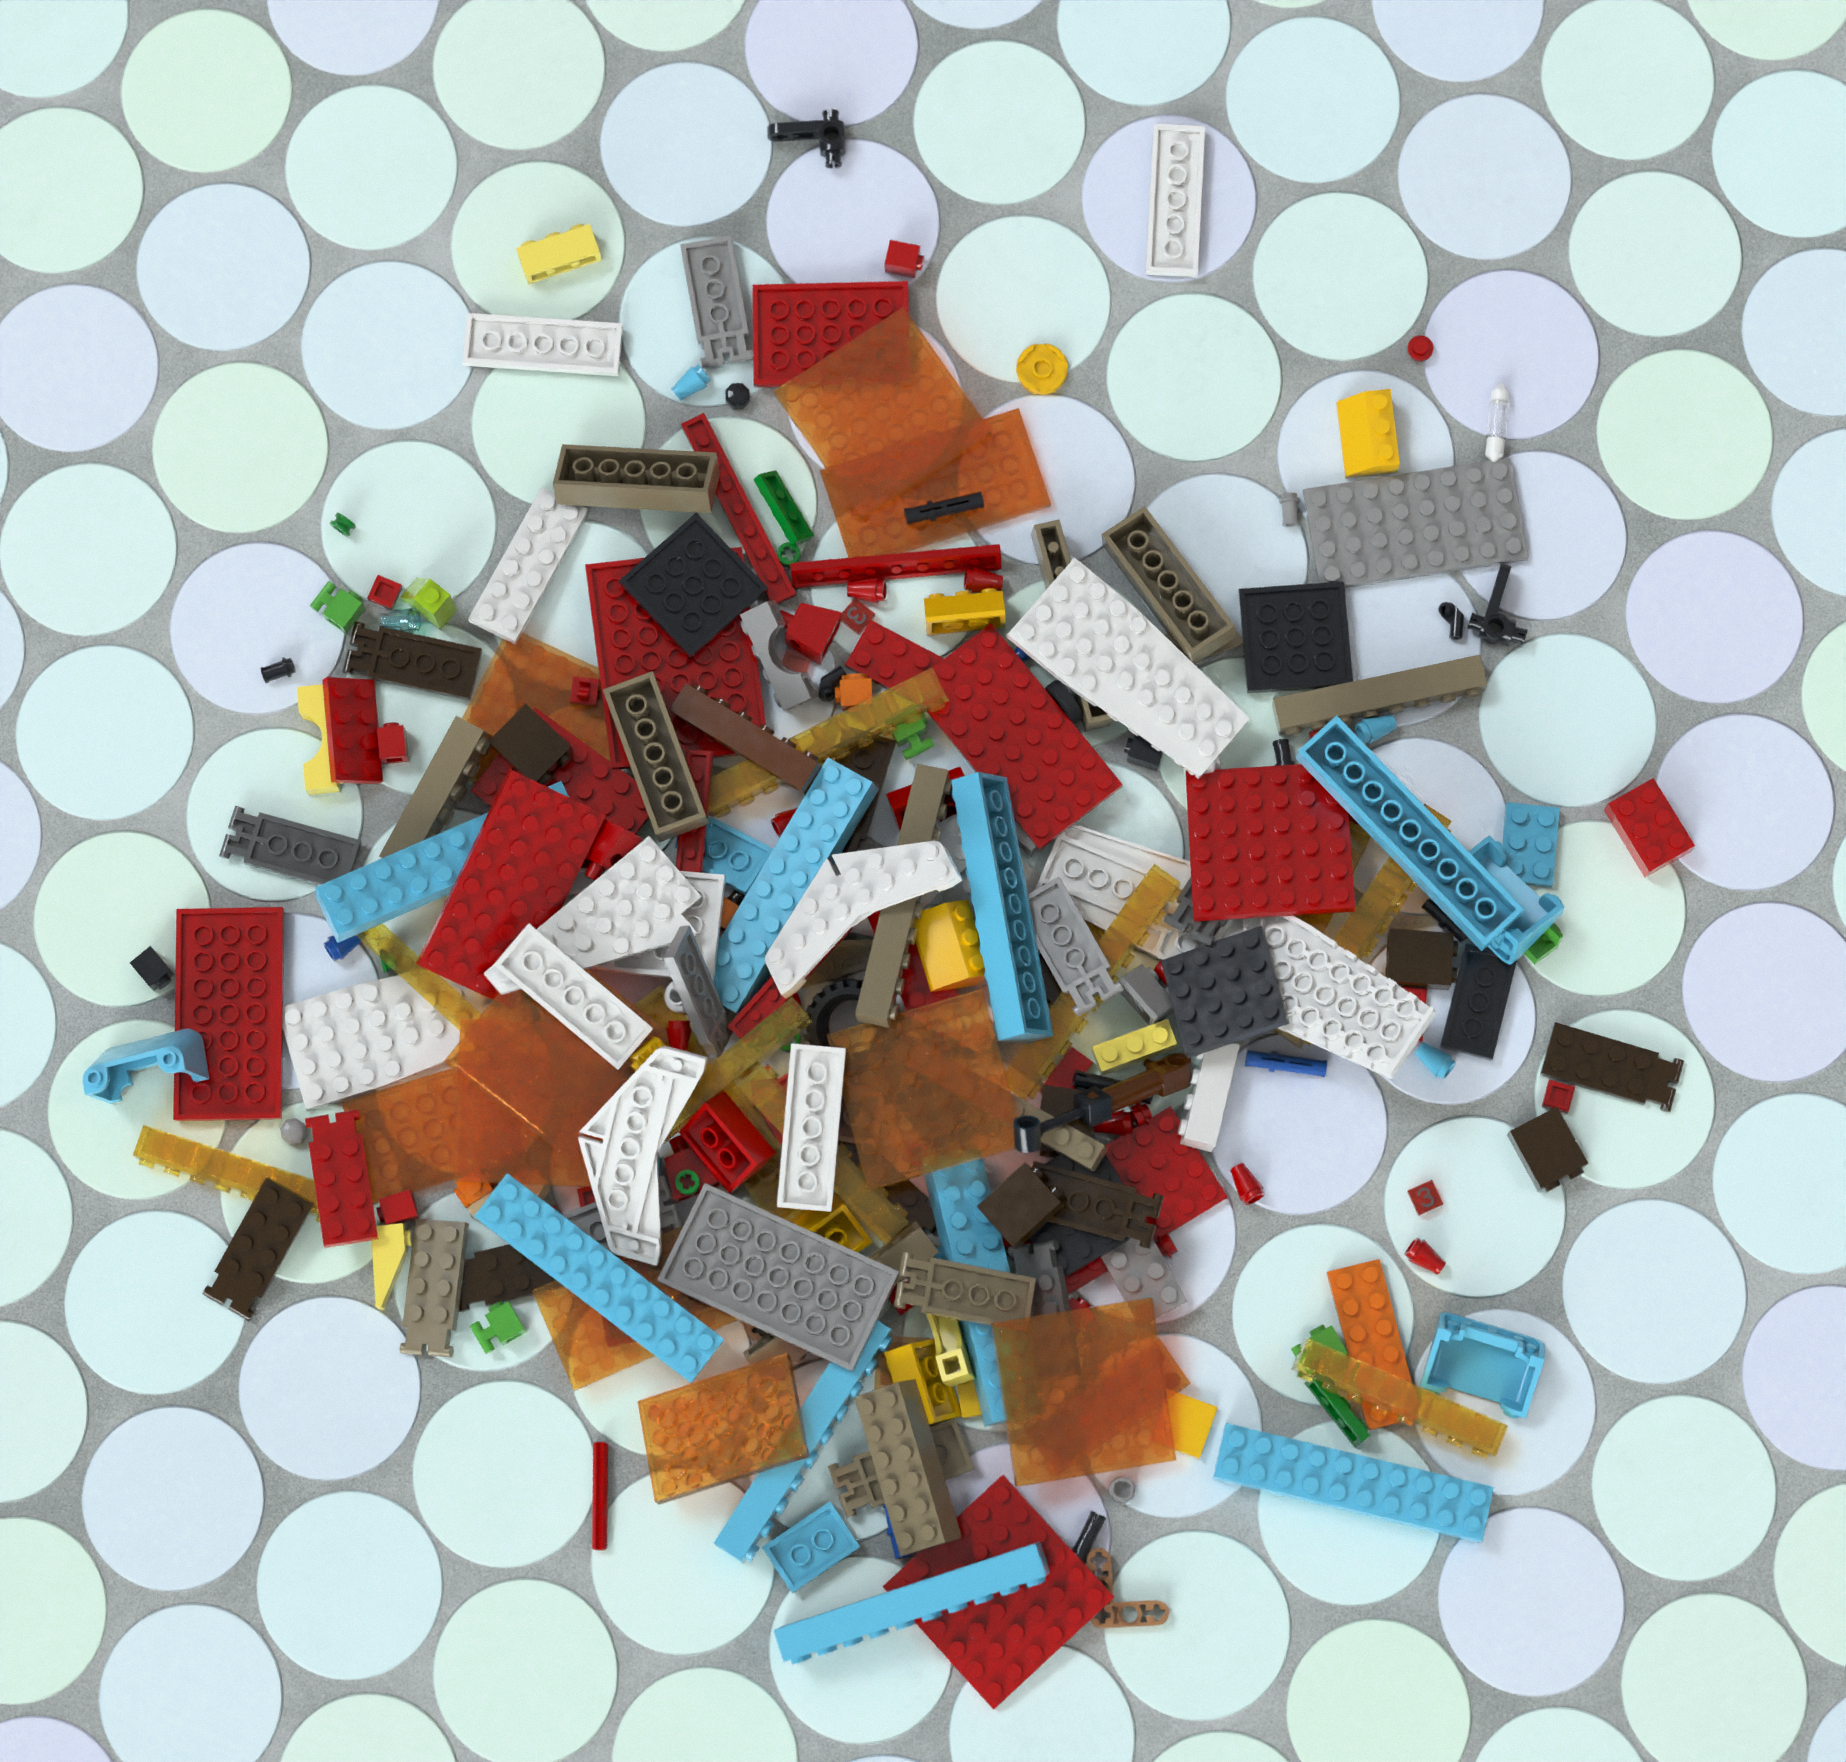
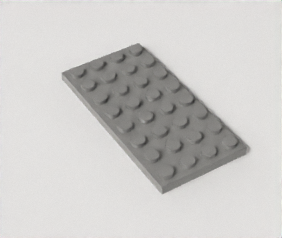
[1303,458,1529,588]
[657,1183,900,1372]

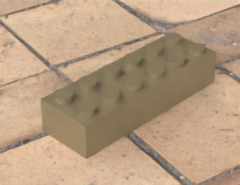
[553,444,720,513]
[1101,506,1236,664]
[603,671,709,842]
[379,716,493,858]
[854,1379,962,1556]

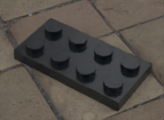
[1440,944,1517,1061]

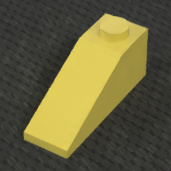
[371,1223,412,1310]

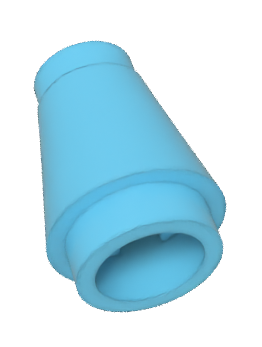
[671,364,711,401]
[1355,714,1397,744]
[1415,1042,1456,1079]

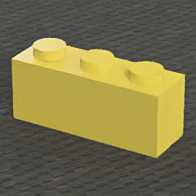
[516,224,601,284]
[1091,1019,1177,1076]

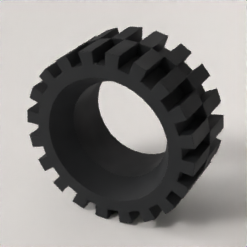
[803,979,901,1075]

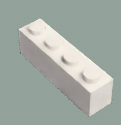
[1178,1043,1240,1152]

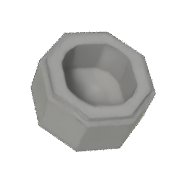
[280,1118,308,1146]
[1109,1476,1136,1503]

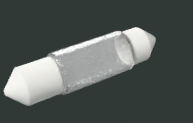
[1485,383,1510,462]

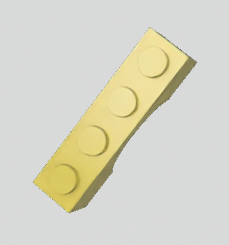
[297,684,344,795]
[925,1313,975,1387]

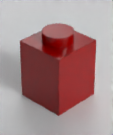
[884,240,924,278]
[377,722,409,764]
[376,1189,420,1225]

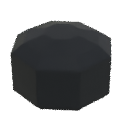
[725,383,750,409]

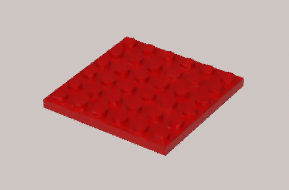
[1185,764,1355,922]
[882,1474,1115,1710]

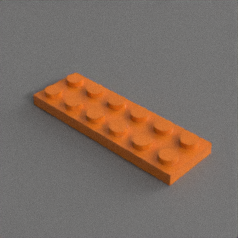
[1326,1259,1421,1431]

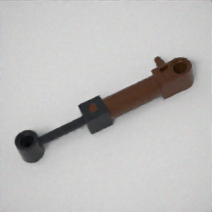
[1013,1053,1192,1153]

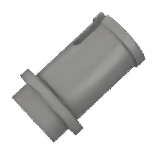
[1279,492,1300,527]

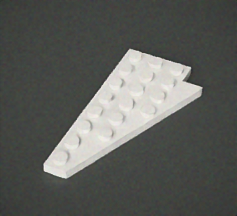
[484,836,702,995]

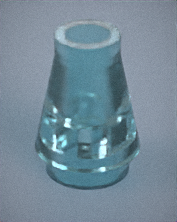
[380,608,421,633]

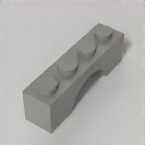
[740,600,818,711]

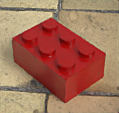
[1604,778,1695,878]

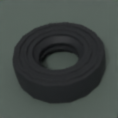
[1045,680,1083,724]

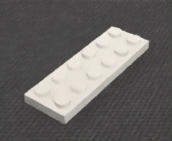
[1146,124,1205,277]
[462,313,623,376]
[468,487,588,644]
[493,923,653,1070]
[776,1044,846,1212]

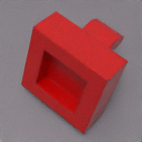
[570,676,600,707]

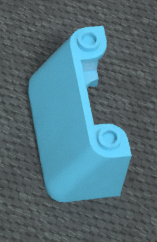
[1468,836,1565,964]
[83,1029,209,1104]
[1420,1312,1545,1419]

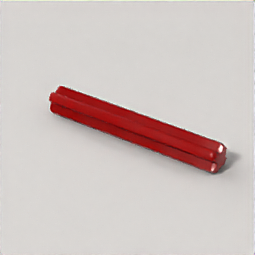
[592,1442,608,1551]

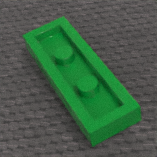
[753,470,814,545]
[1304,1370,1371,1448]

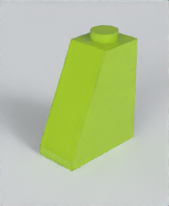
[400,578,457,630]

